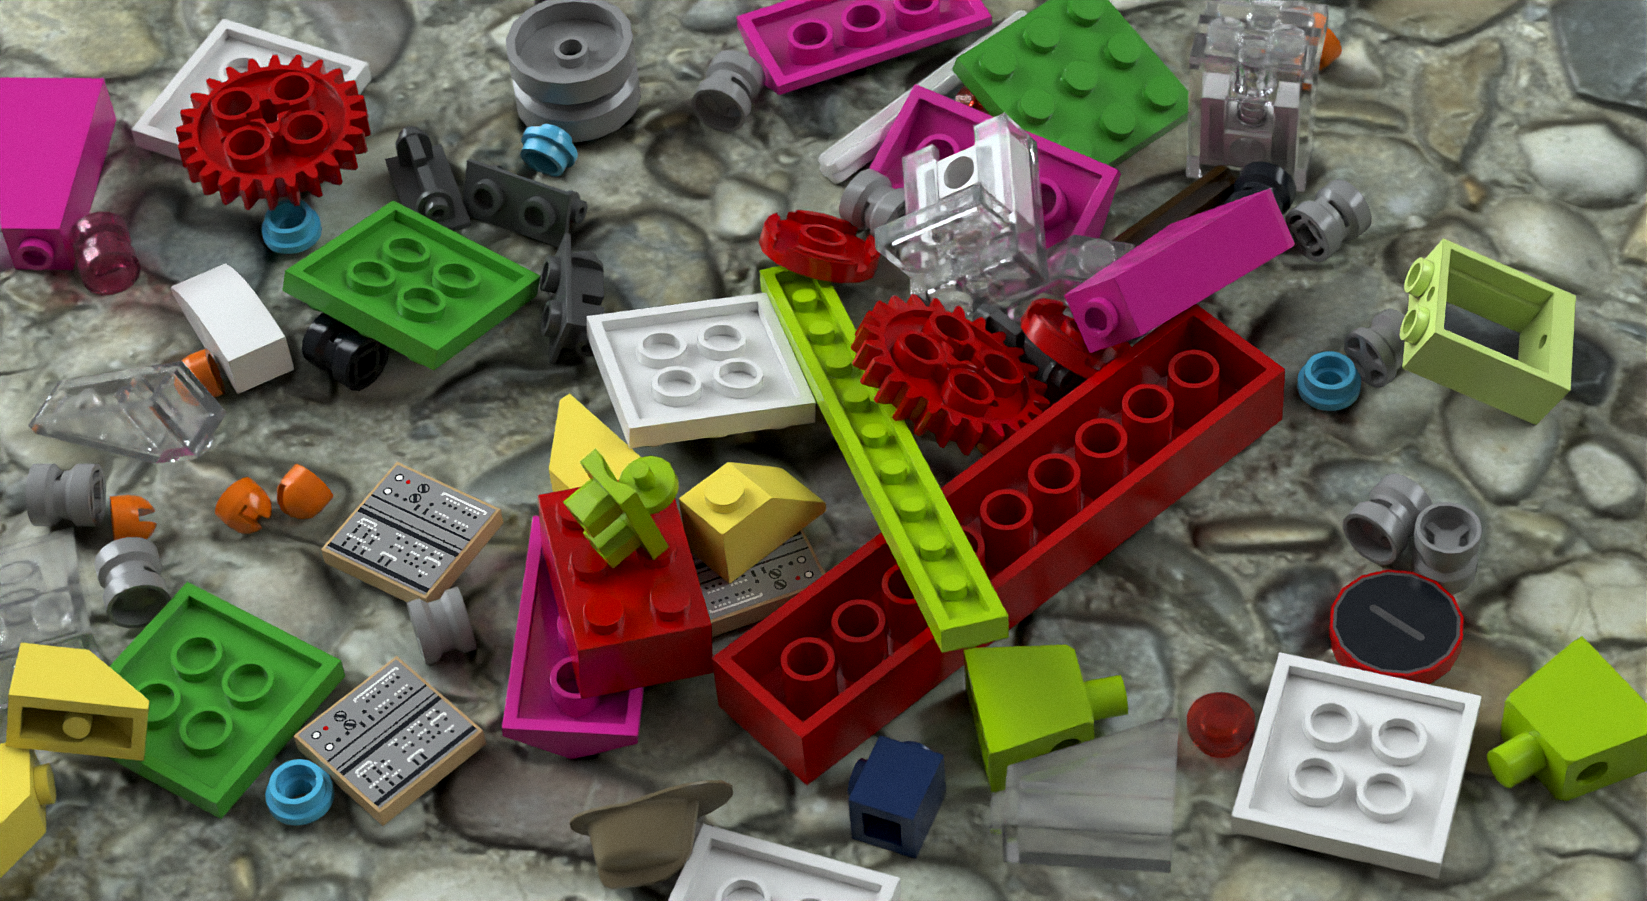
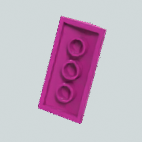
[736,0,992,95]
[869,84,1121,279]
[502,516,644,759]

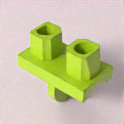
[563,449,679,568]

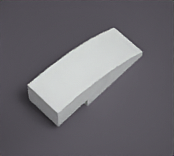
[171,263,294,394]

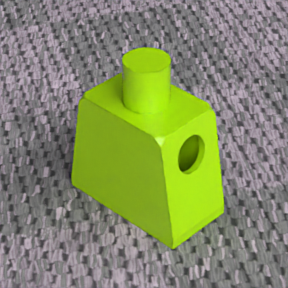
[1487,636,1647,801]
[963,644,1128,793]

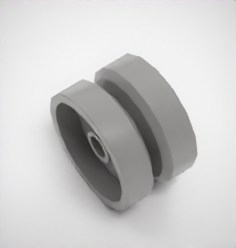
[506,0,641,143]

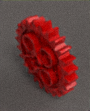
[176,54,371,210]
[850,294,1050,456]

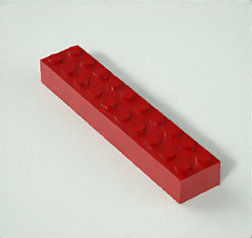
[711,304,1286,785]

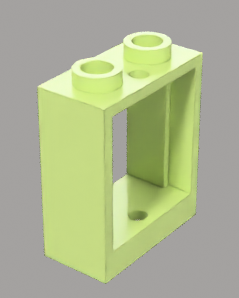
[1399,238,1576,425]

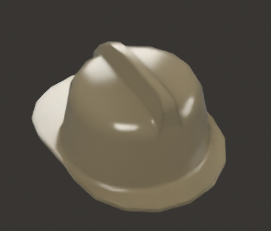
[569,780,733,890]

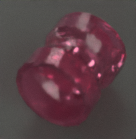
[69,212,141,295]

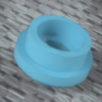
[520,124,578,176]
[261,199,322,254]
[1297,351,1361,411]
[265,759,335,825]

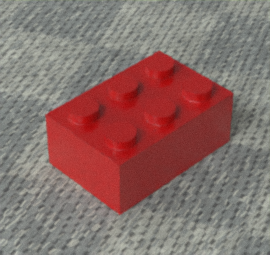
[537,480,713,699]

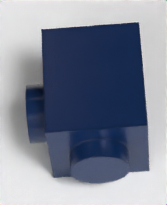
[848,735,946,859]

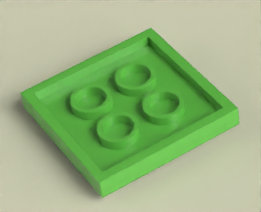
[952,0,1199,167]
[282,200,541,371]
[108,582,345,819]

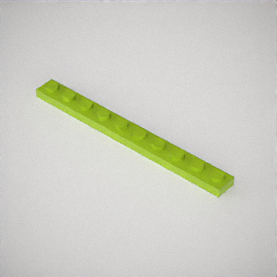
[759,266,1009,653]

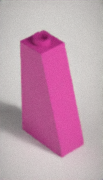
[0,77,117,270]
[1064,188,1295,353]

